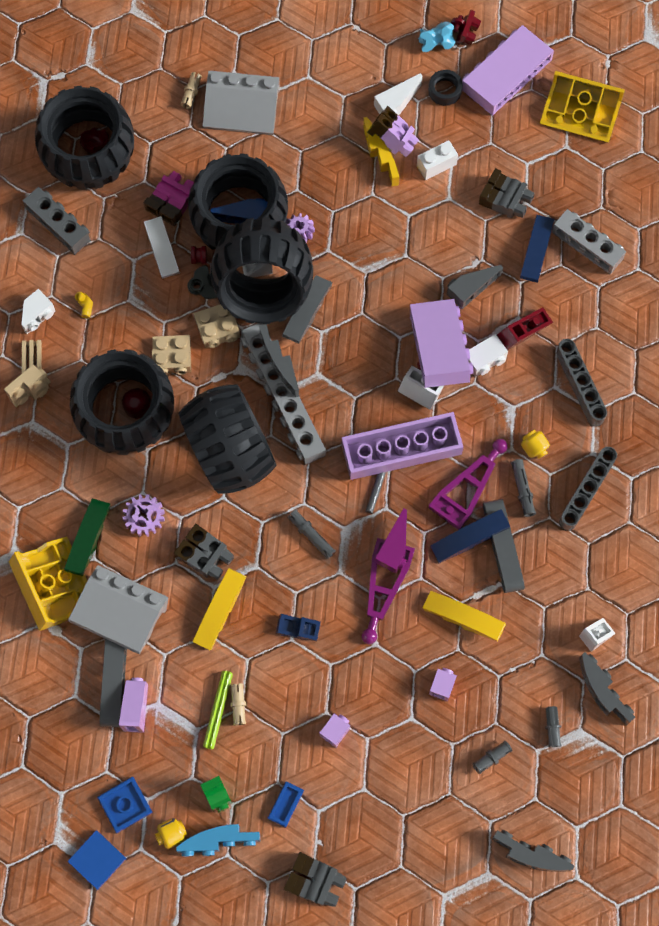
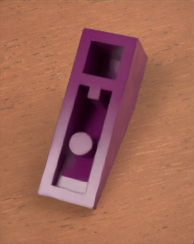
[375,508,407,574]

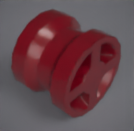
[191,246,207,264]

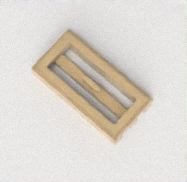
[22,340,42,373]

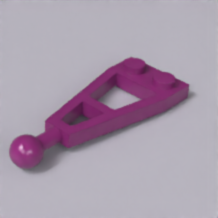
[428,439,508,530]
[362,538,415,644]

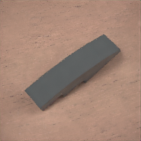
[282,275,333,344]
[259,324,299,397]

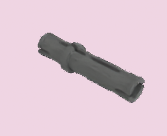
[511,459,536,517]
[287,509,336,559]

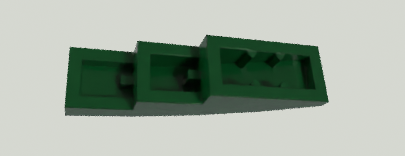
[64,498,110,576]

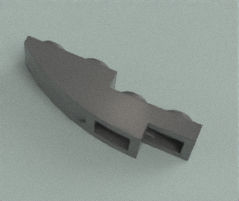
[579,652,635,726]
[492,830,575,872]

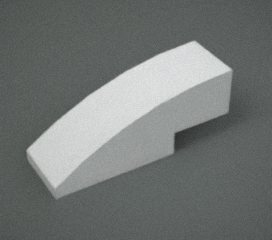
[144,216,180,279]

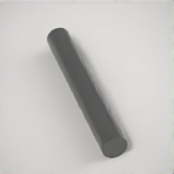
[365,472,386,514]

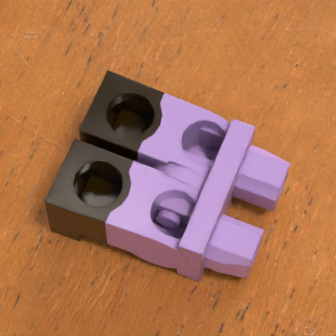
[367,106,419,157]

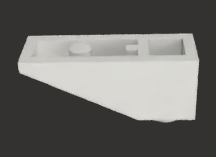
[374,73,422,115]

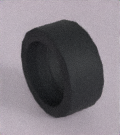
[428,70,463,106]

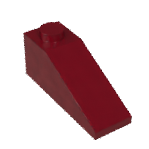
[497,307,553,351]

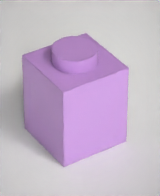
[429,668,457,701]
[320,714,350,748]

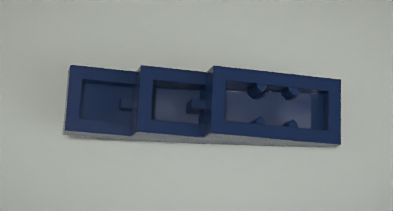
[520,215,554,283]
[430,509,510,564]

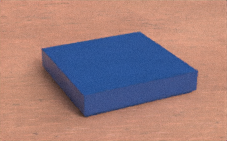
[97,777,153,833]
[68,830,127,890]

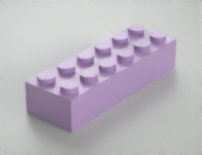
[342,412,463,480]

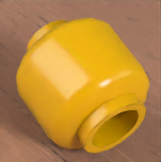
[521,430,550,459]
[155,818,187,849]

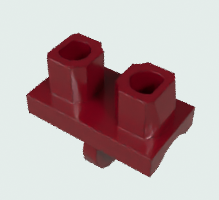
[451,9,481,45]

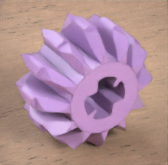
[286,213,315,243]

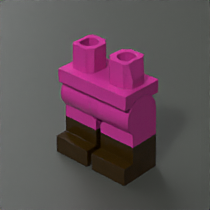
[143,171,194,227]

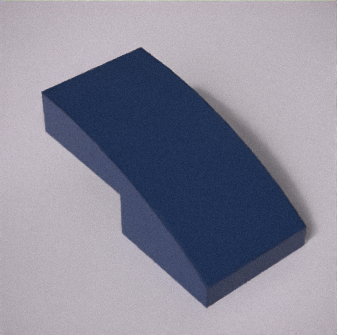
[276,614,321,641]

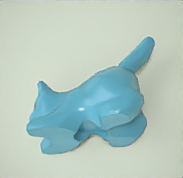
[418,21,455,52]

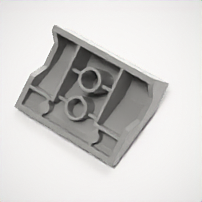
[203,71,280,135]
[68,565,168,654]

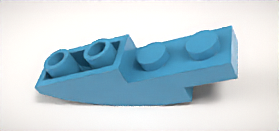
[176,824,260,857]

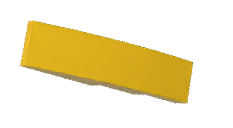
[363,117,399,186]
[193,568,247,650]
[423,591,506,642]

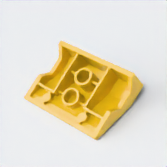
[540,71,625,143]
[9,536,87,631]

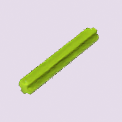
[203,671,233,749]

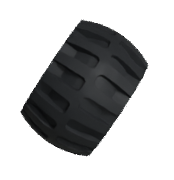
[35,86,134,190]
[188,153,288,250]
[211,217,313,324]
[70,349,174,455]
[179,384,277,494]

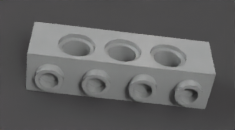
[552,209,626,274]

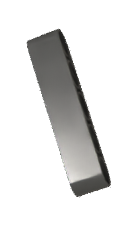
[556,339,607,427]
[559,447,617,531]
[483,499,525,593]
[100,639,127,727]

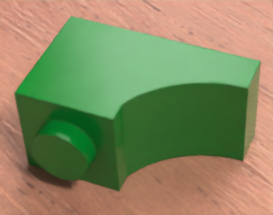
[200,776,232,813]

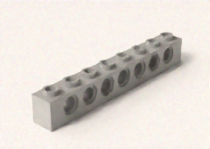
[240,323,326,465]

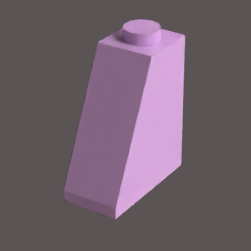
[119,678,148,733]

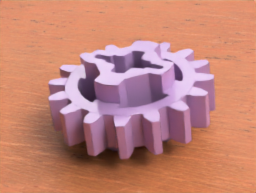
[122,494,165,537]

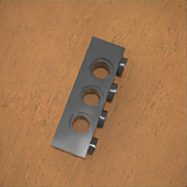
[22,187,91,255]

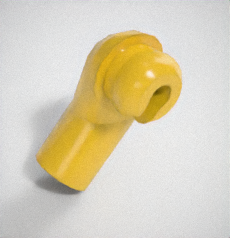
[75,292,93,319]

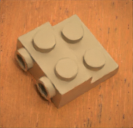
[193,304,240,348]
[152,335,191,375]
[4,365,51,407]

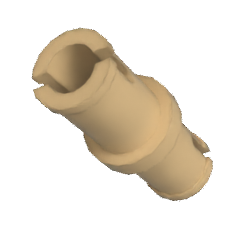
[180,72,202,109]
[230,684,246,726]

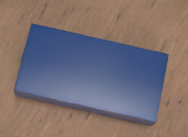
[268,781,304,828]

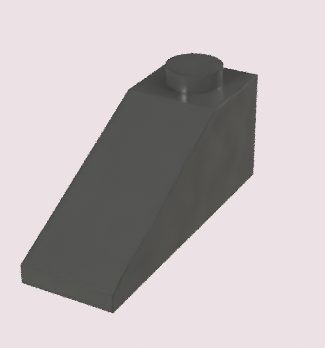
[447,265,503,309]

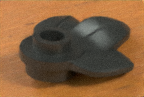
[187,265,217,299]

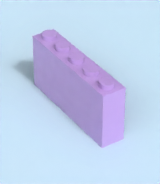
[462,25,554,116]
[410,299,473,388]

